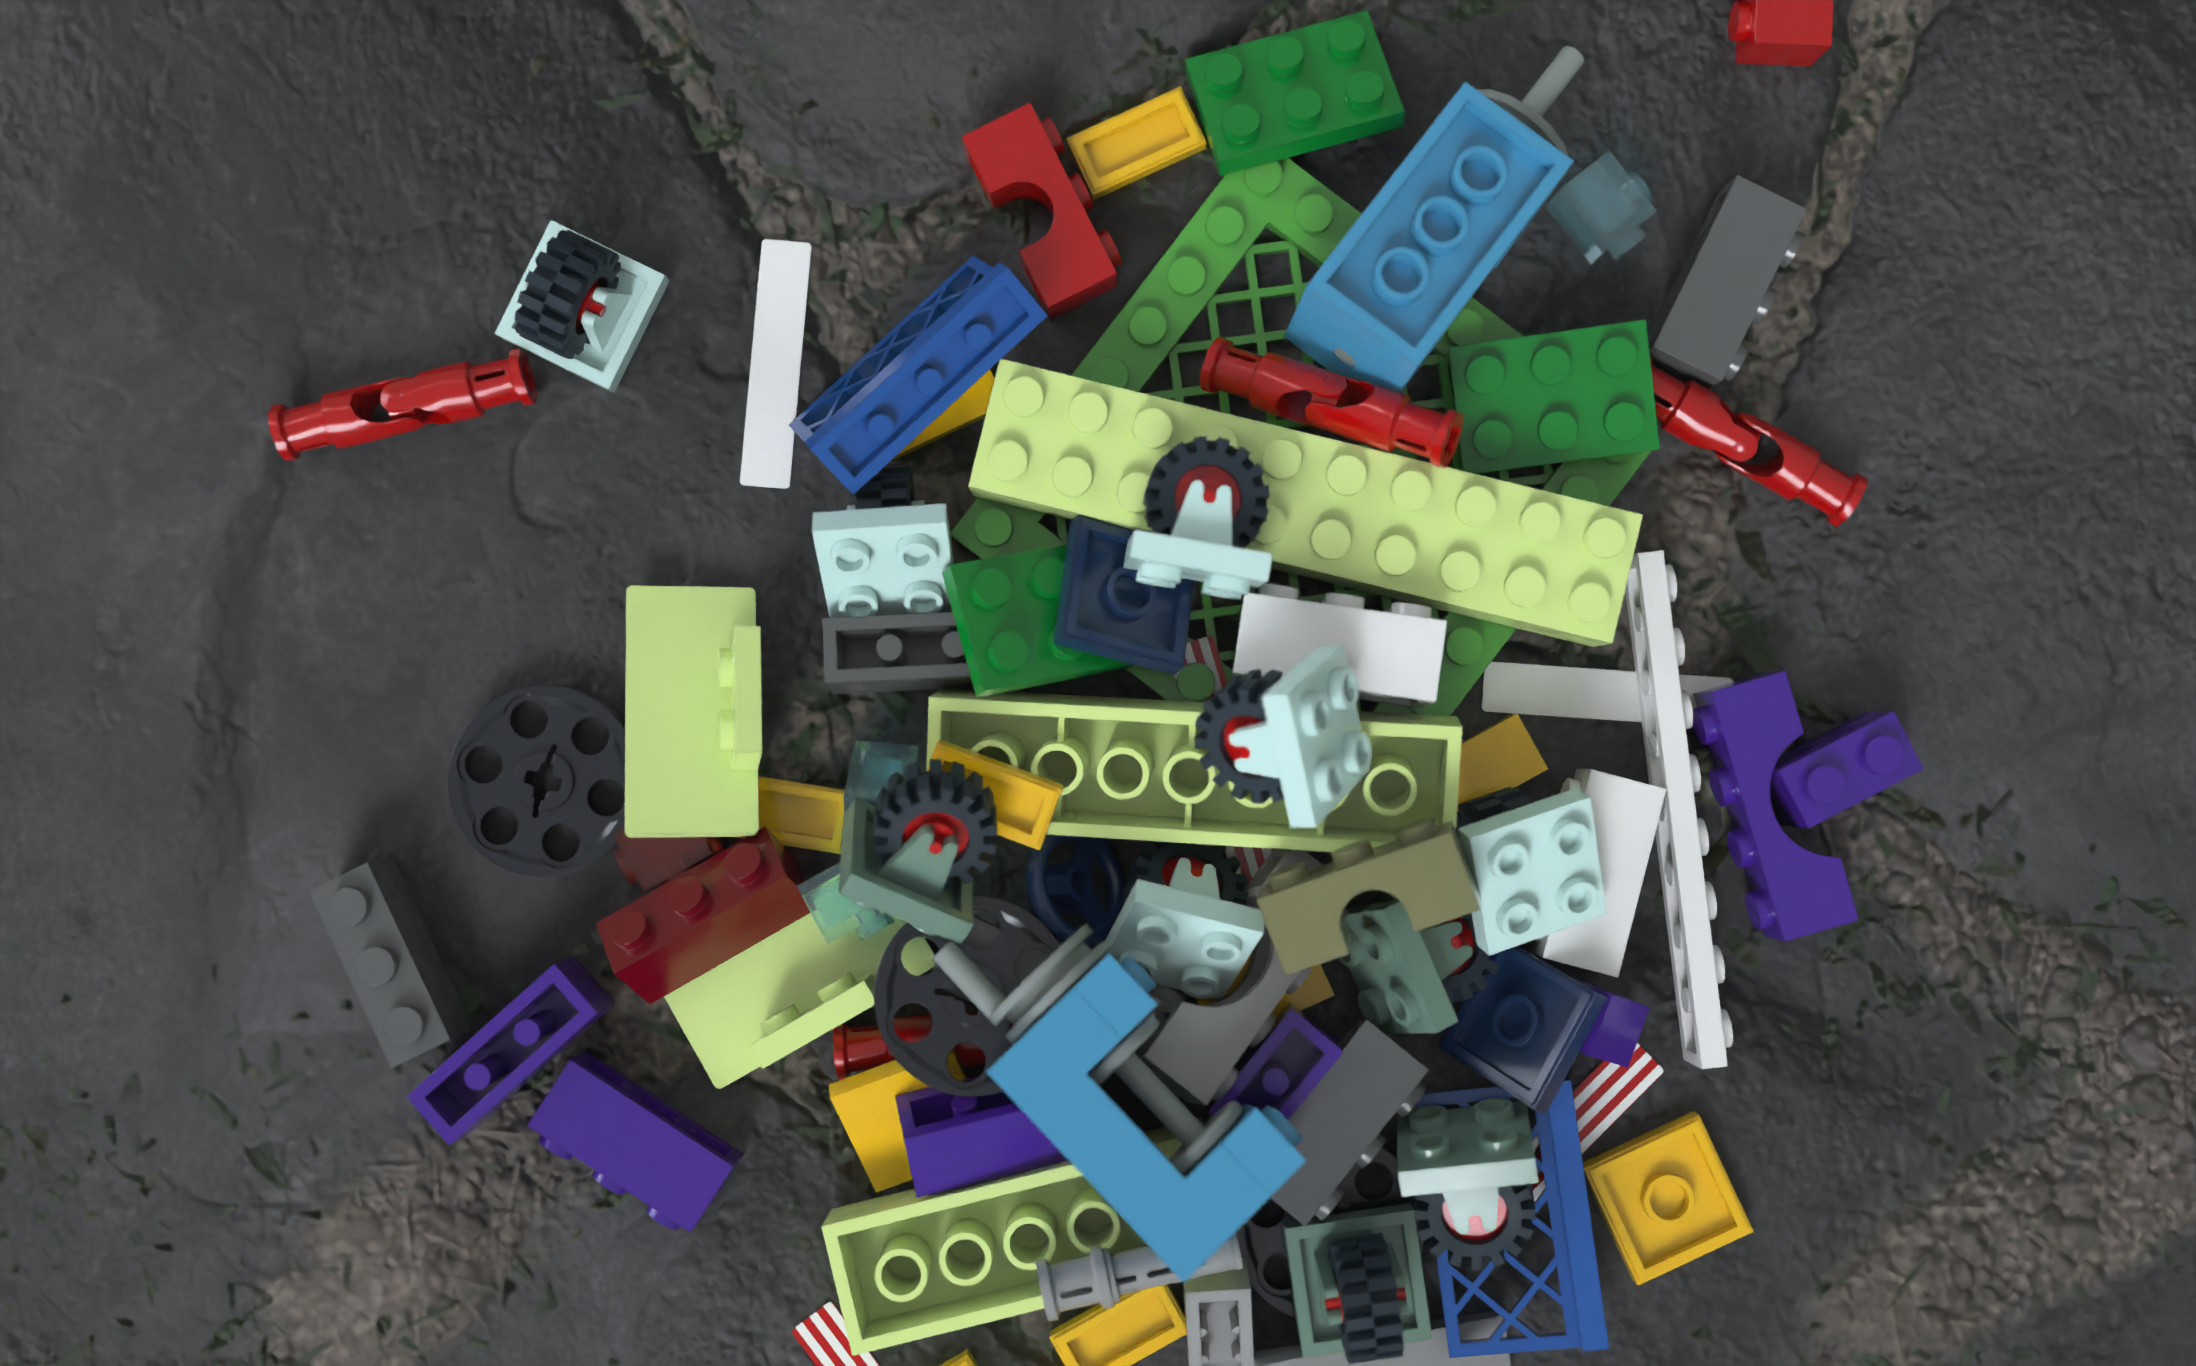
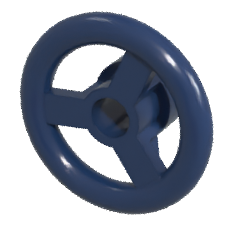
[1026,835,1126,948]

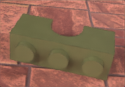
[1256,817,1481,976]

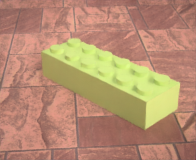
[821,1118,1204,1356]

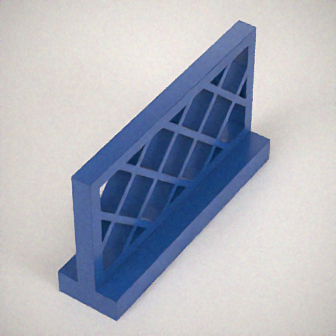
[789,255,1047,495]
[1416,1077,1609,1358]

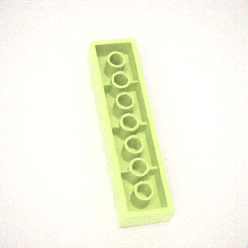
[926,688,1462,852]

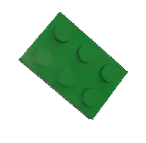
[1185,10,1405,176]
[1448,319,1660,474]
[942,545,1137,698]

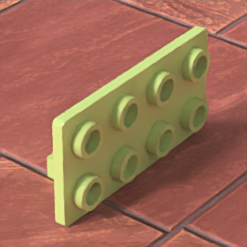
[625,585,762,838]
[664,874,936,1089]

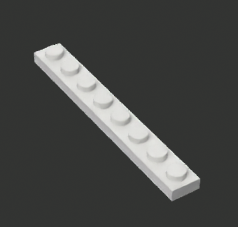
[1625,550,1733,1069]

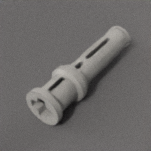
[1036,1232,1243,1322]

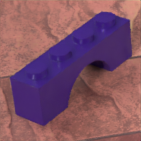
[1692,671,1859,942]

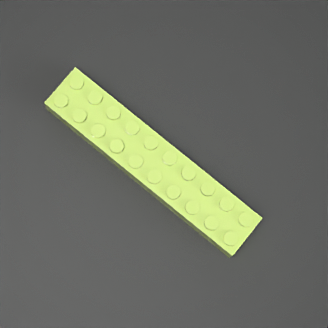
[968,359,1643,647]

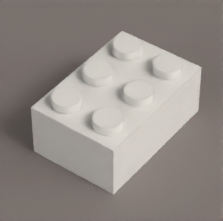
[1231,584,1447,708]

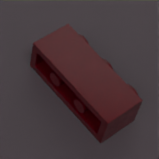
[596,826,817,1004]

